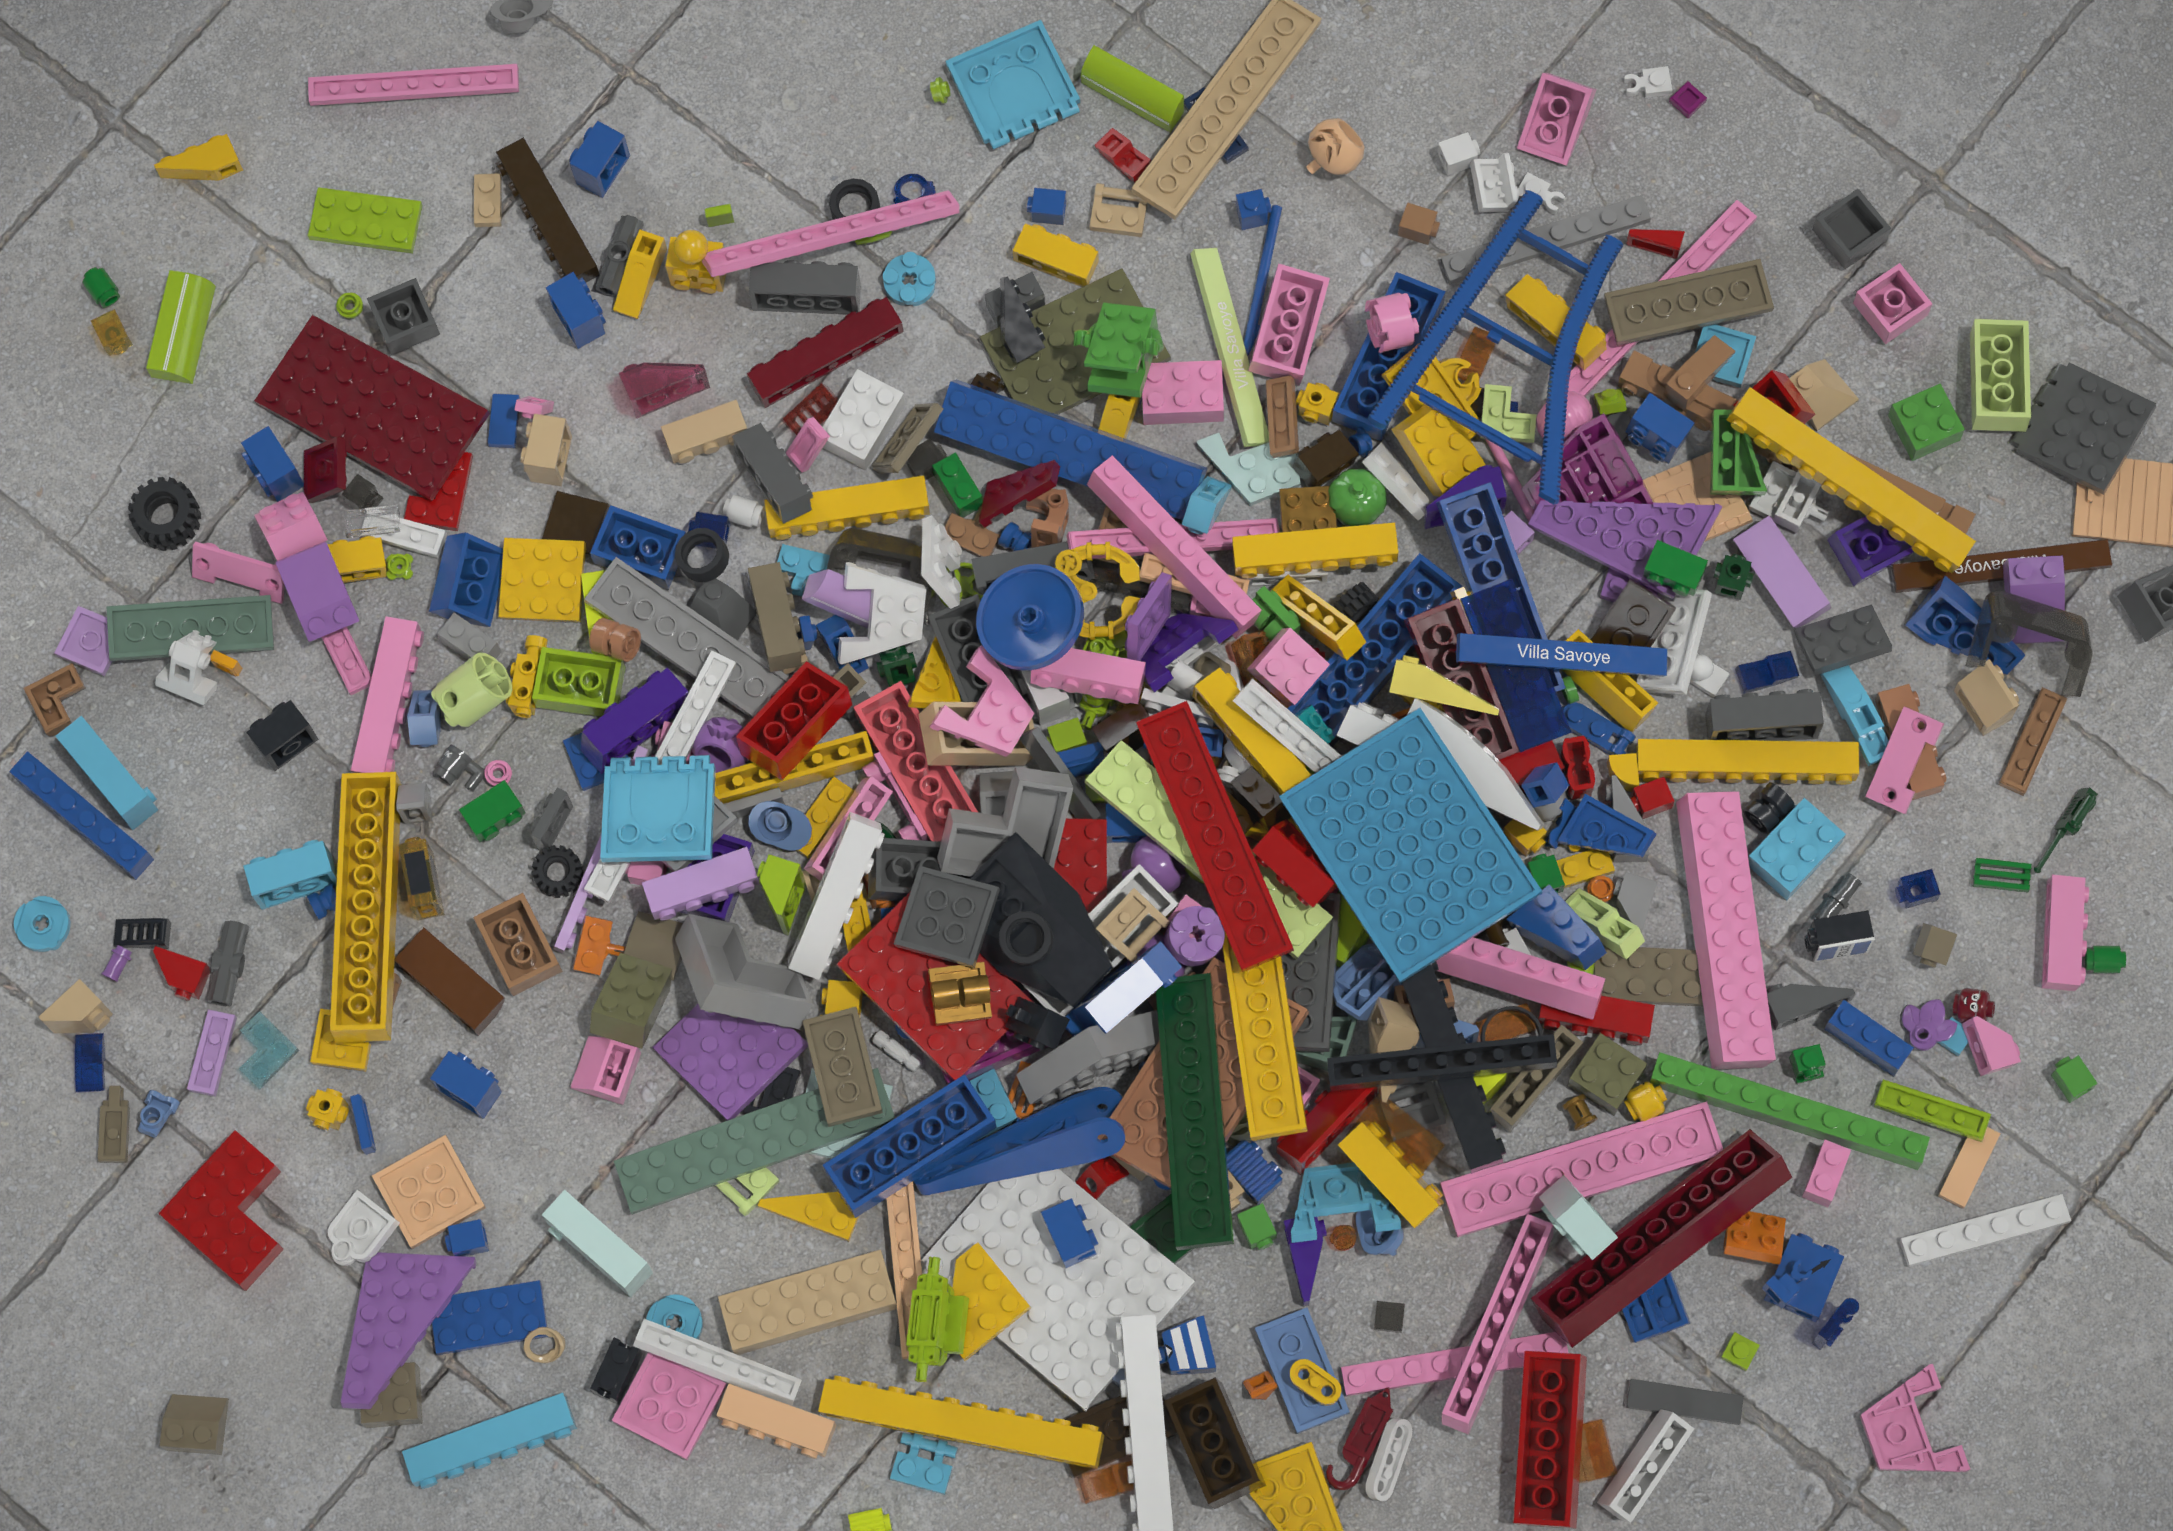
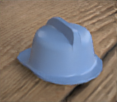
[748,801,812,851]
[1356,1194,1404,1256]

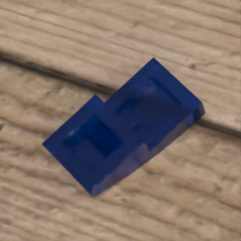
[1735,651,1800,694]
[75,1033,106,1092]

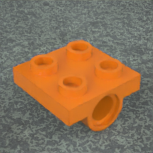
[1723,1211,1786,1265]

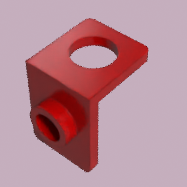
[1076,1156,1130,1200]

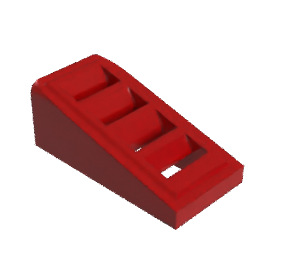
[1626,229,1685,259]

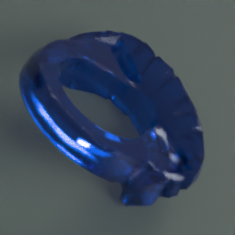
[893,174,936,204]

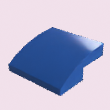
[1622,1272,1691,1343]

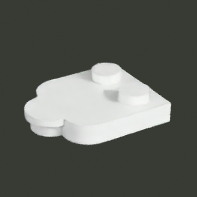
[328,1190,400,1266]

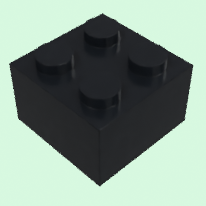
[246,699,319,772]

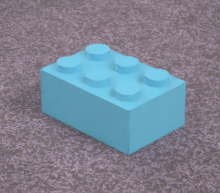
[1748,798,1846,900]
[243,840,337,910]

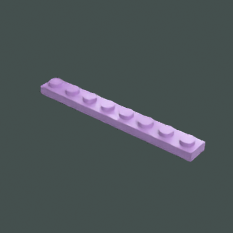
[553,745,648,954]

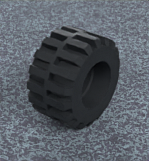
[128,477,201,551]

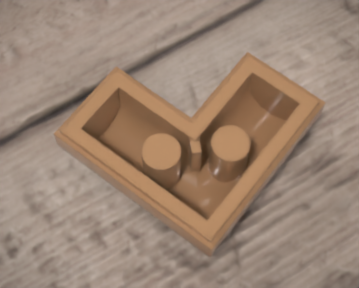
[24,663,86,736]

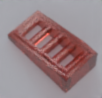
[783,383,839,435]

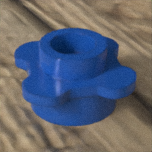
[1348,427,1373,458]

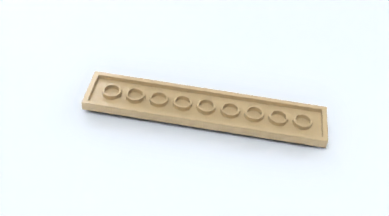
[1131,0,1322,220]

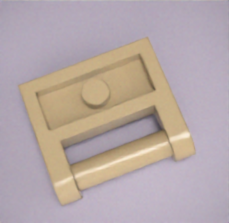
[1090,183,1147,237]
[1096,888,1170,963]

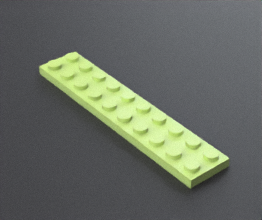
[1085,740,1333,960]

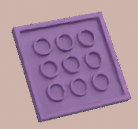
[653,1004,808,1121]

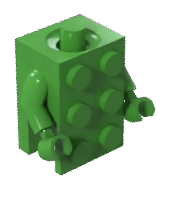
[1073,303,1164,398]

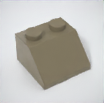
[159,1394,229,1455]

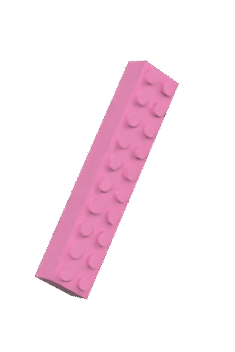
[1676,791,1776,1070]

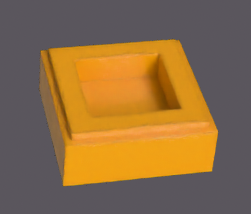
[210,650,243,677]

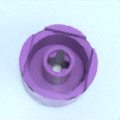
[1164,906,1225,967]

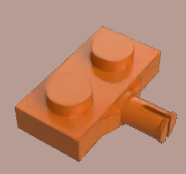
[572,915,626,975]

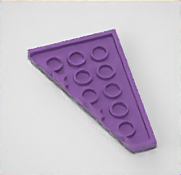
[1528,500,1722,600]
[340,1252,477,1409]

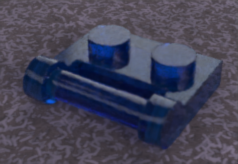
[1812,1298,1859,1350]

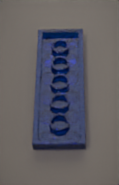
[1460,579,1572,753]

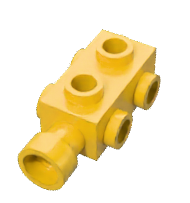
[506,635,548,718]

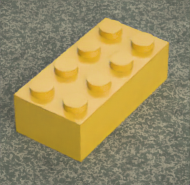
[1338,1120,1445,1228]

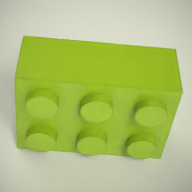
[532,647,626,717]

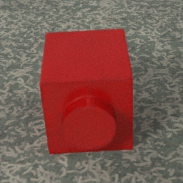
[1630,777,1675,819]

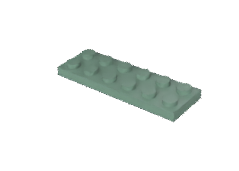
[106,595,274,661]

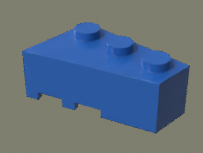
[1507,885,1607,970]

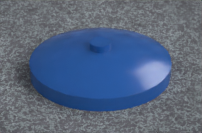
[976,564,1084,671]

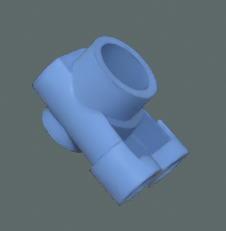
[138,1090,180,1138]

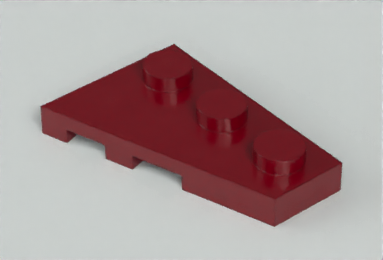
[979,460,1060,528]

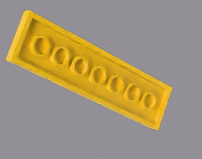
[1223,933,1307,1141]

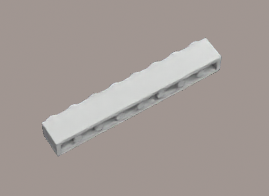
[1115,1314,1173,1531]

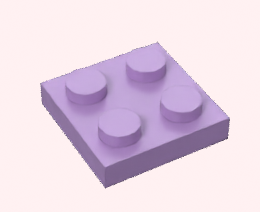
[54,606,112,677]

